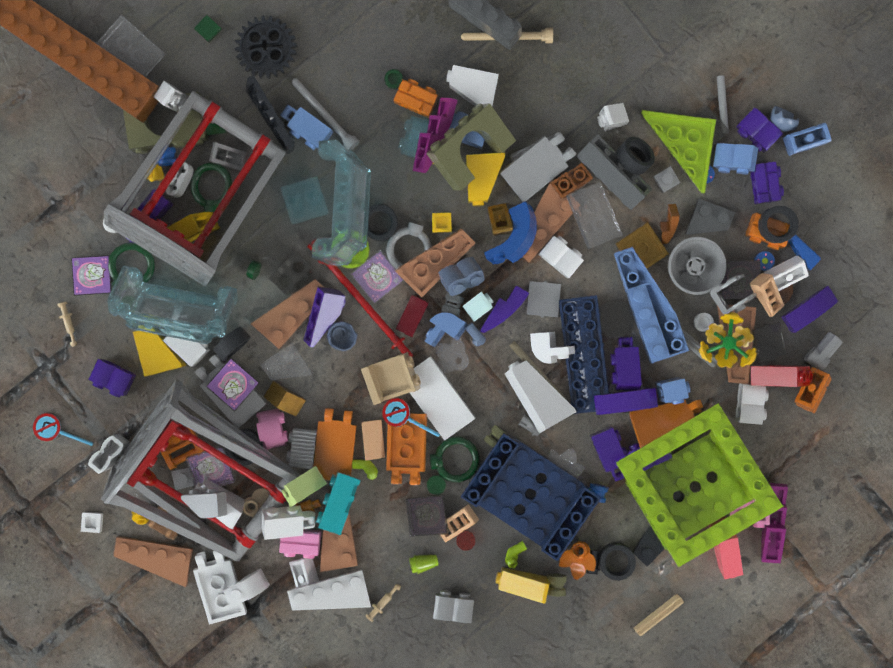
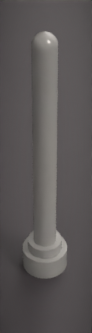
[292,78,360,152]

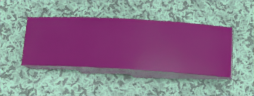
[412,98,457,173]
[761,483,788,564]

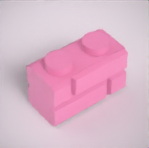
[279,529,321,559]

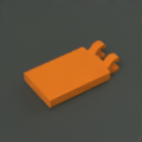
[629,400,703,448]
[313,408,357,480]
[386,413,427,485]

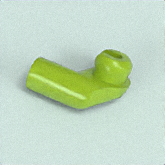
[352,459,378,480]
[505,541,527,568]

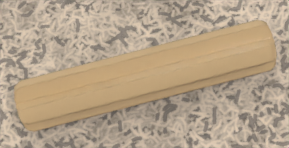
[634,594,684,636]

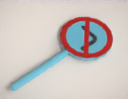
[382,398,440,437]
[33,413,94,446]

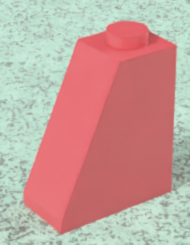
[708,516,743,579]

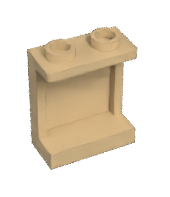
[361,352,421,405]

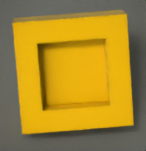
[432,213,452,233]

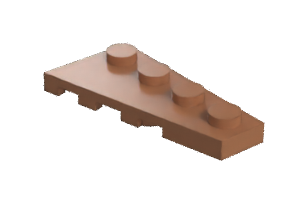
[522,180,580,263]
[394,229,475,297]

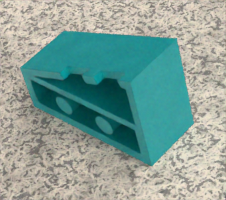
[316,472,361,535]

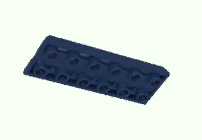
[559,295,609,414]

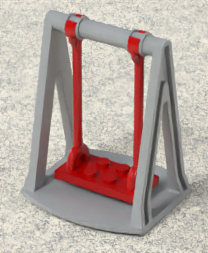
[104,91,287,287]
[100,379,300,561]

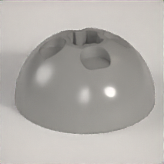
[668,237,726,295]

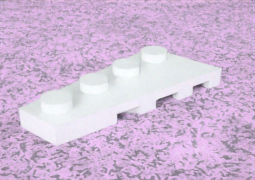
[287,569,371,610]

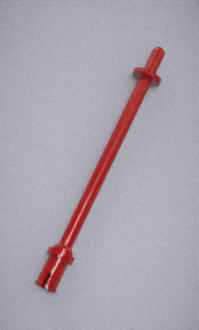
[307,239,413,357]

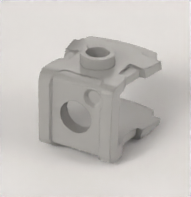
[710,274,757,314]

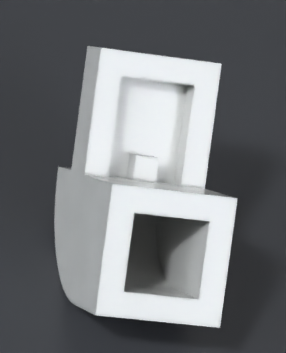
[530,332,575,364]
[223,568,270,608]

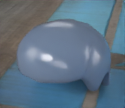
[769,106,799,132]
[327,321,357,351]

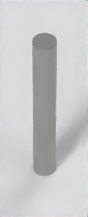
[717,75,729,134]

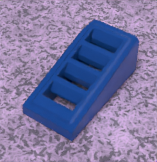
[788,235,821,270]

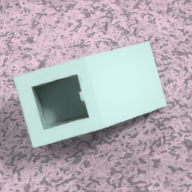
[462,292,493,321]

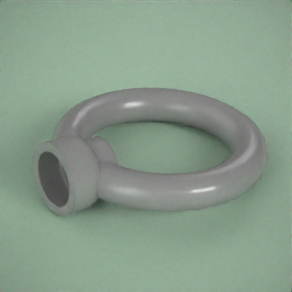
[386,222,432,268]

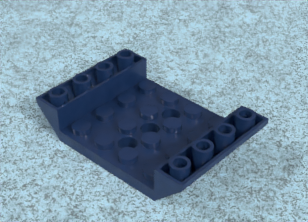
[461,433,601,561]

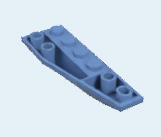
[614,247,689,363]

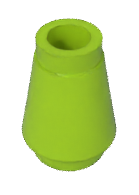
[409,555,438,574]

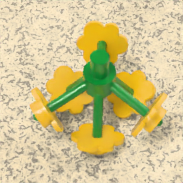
[699,312,757,368]

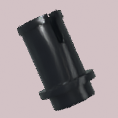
[586,550,600,575]

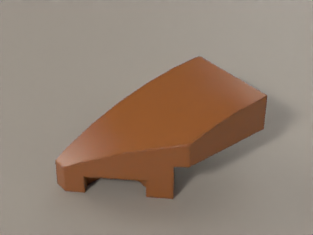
[660,204,680,244]

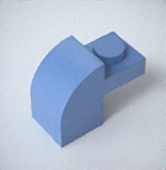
[425,313,468,347]

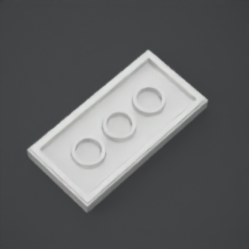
[410,356,476,441]

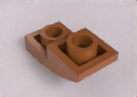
[550,163,593,199]

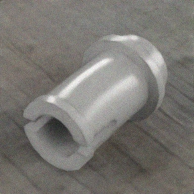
[518,414,540,437]

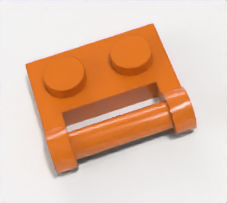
[160,427,206,470]

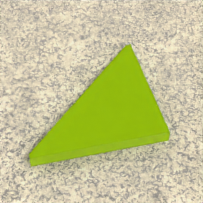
[641,110,716,194]

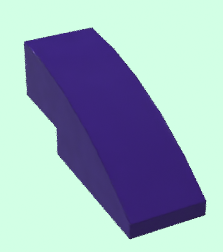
[480,286,529,333]
[781,286,839,333]
[594,388,658,415]

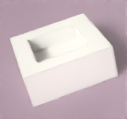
[81,511,103,533]

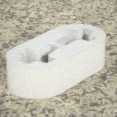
[165,162,193,198]

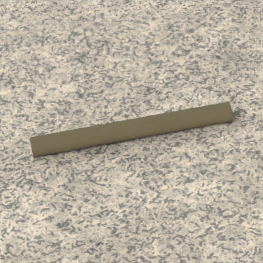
[509,341,566,398]

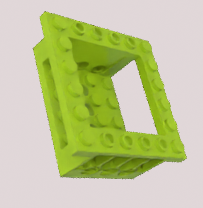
[616,403,783,567]

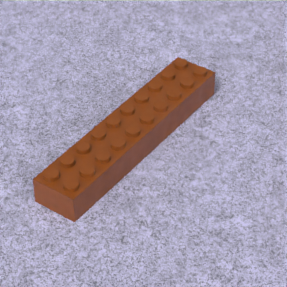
[0,0,159,123]

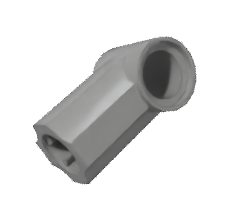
[804,332,843,371]

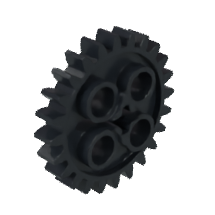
[234,15,298,79]

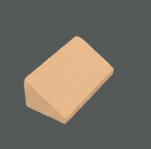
[362,420,385,461]

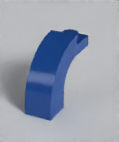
[485,201,537,264]

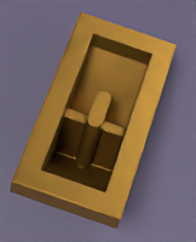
[488,203,513,236]
[264,381,306,416]

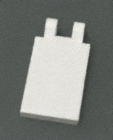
[193,551,247,625]

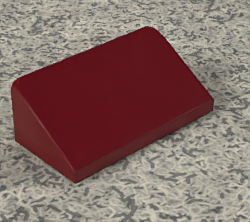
[396,295,429,337]

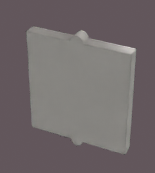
[526,281,561,318]

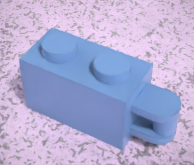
[280,105,333,151]

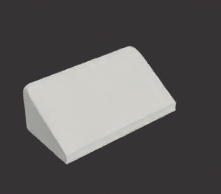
[764,256,809,291]
[289,558,319,588]

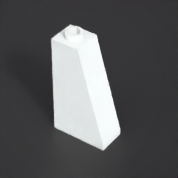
[505,361,576,433]

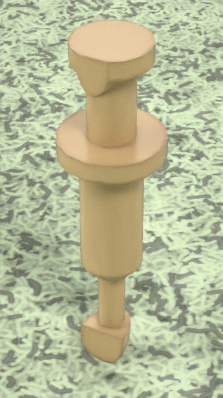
[57,302,77,347]
[365,584,401,622]

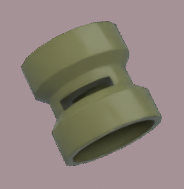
[483,425,508,448]
[547,573,567,597]

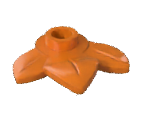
[559,541,596,580]

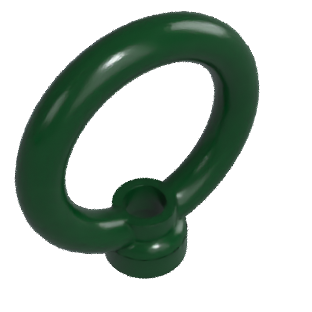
[190,162,233,213]
[108,242,155,292]
[430,437,480,483]

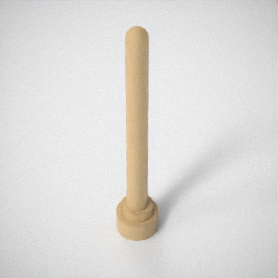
[461,28,553,43]

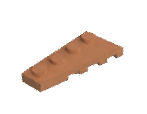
[251,279,325,349]
[717,305,756,384]
[320,492,358,572]
[114,536,193,587]

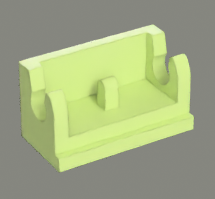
[282,466,327,508]

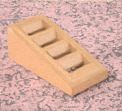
[750,273,785,317]
[439,504,479,543]

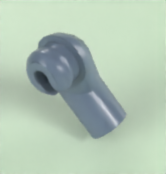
[464,322,486,346]

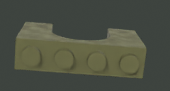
[123,92,209,154]
[426,103,516,190]

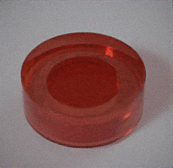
[456,530,475,551]

